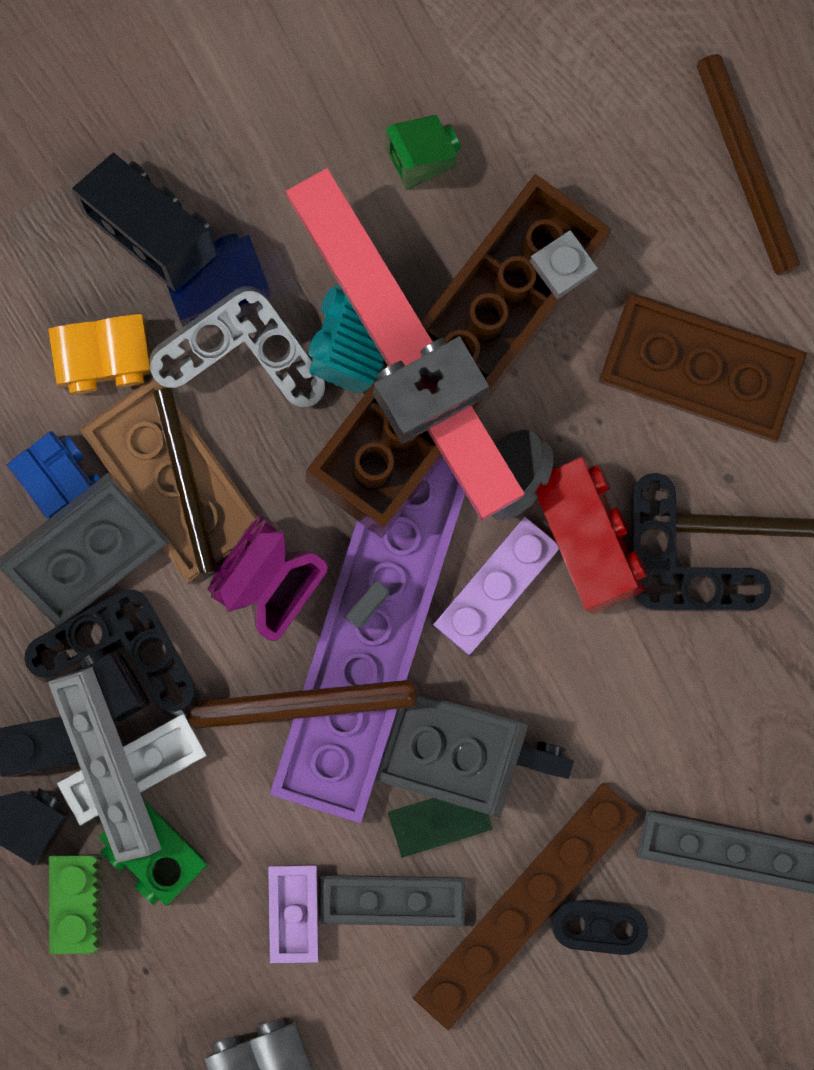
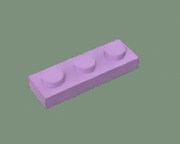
[433,517,559,656]

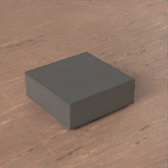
[343,580,390,628]

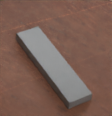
[48,667,161,863]

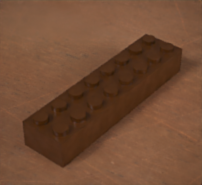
[305,174,612,538]

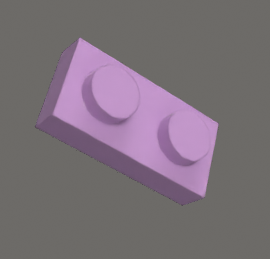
[268,865,319,963]

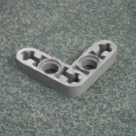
[149,286,325,407]

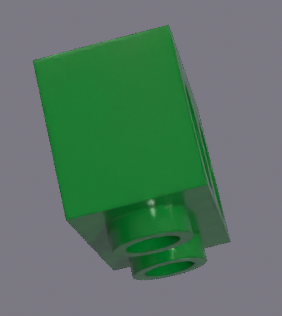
[98,797,210,906]

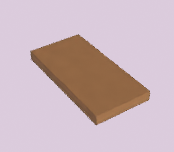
[79,378,257,584]

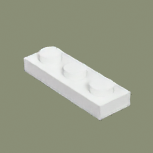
[57,714,207,826]

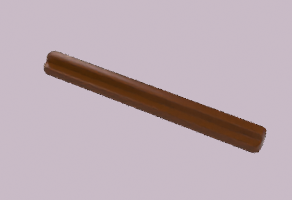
[697,54,800,275]
[187,680,418,729]

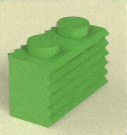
[49,855,103,954]

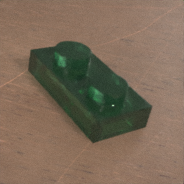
[388,798,493,858]

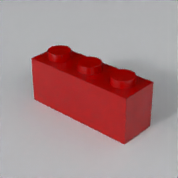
[535,457,647,614]

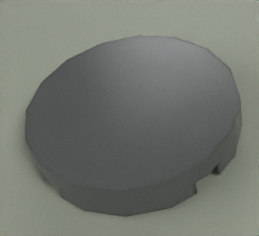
[491,430,554,520]

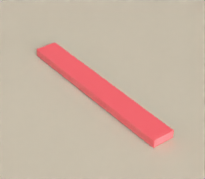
[286,168,525,521]

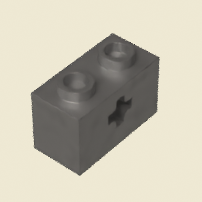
[373,336,489,444]

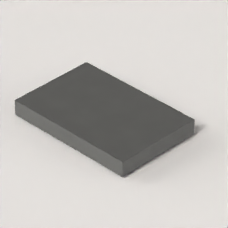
[0,472,169,627]
[375,693,528,818]

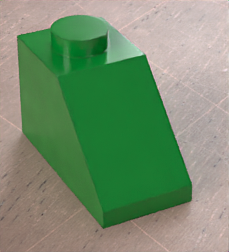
[386,114,461,190]

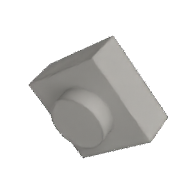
[530,230,598,300]

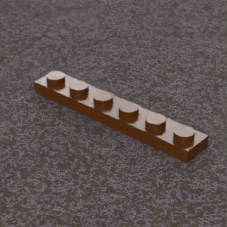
[412,783,639,1031]

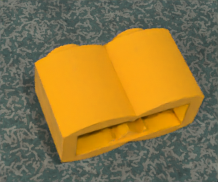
[48,314,151,395]

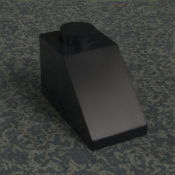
[0,788,69,866]

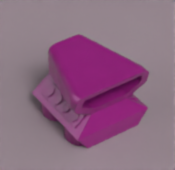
[207,514,328,641]

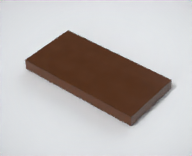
[598,292,807,443]

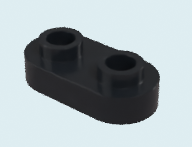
[551,901,648,955]

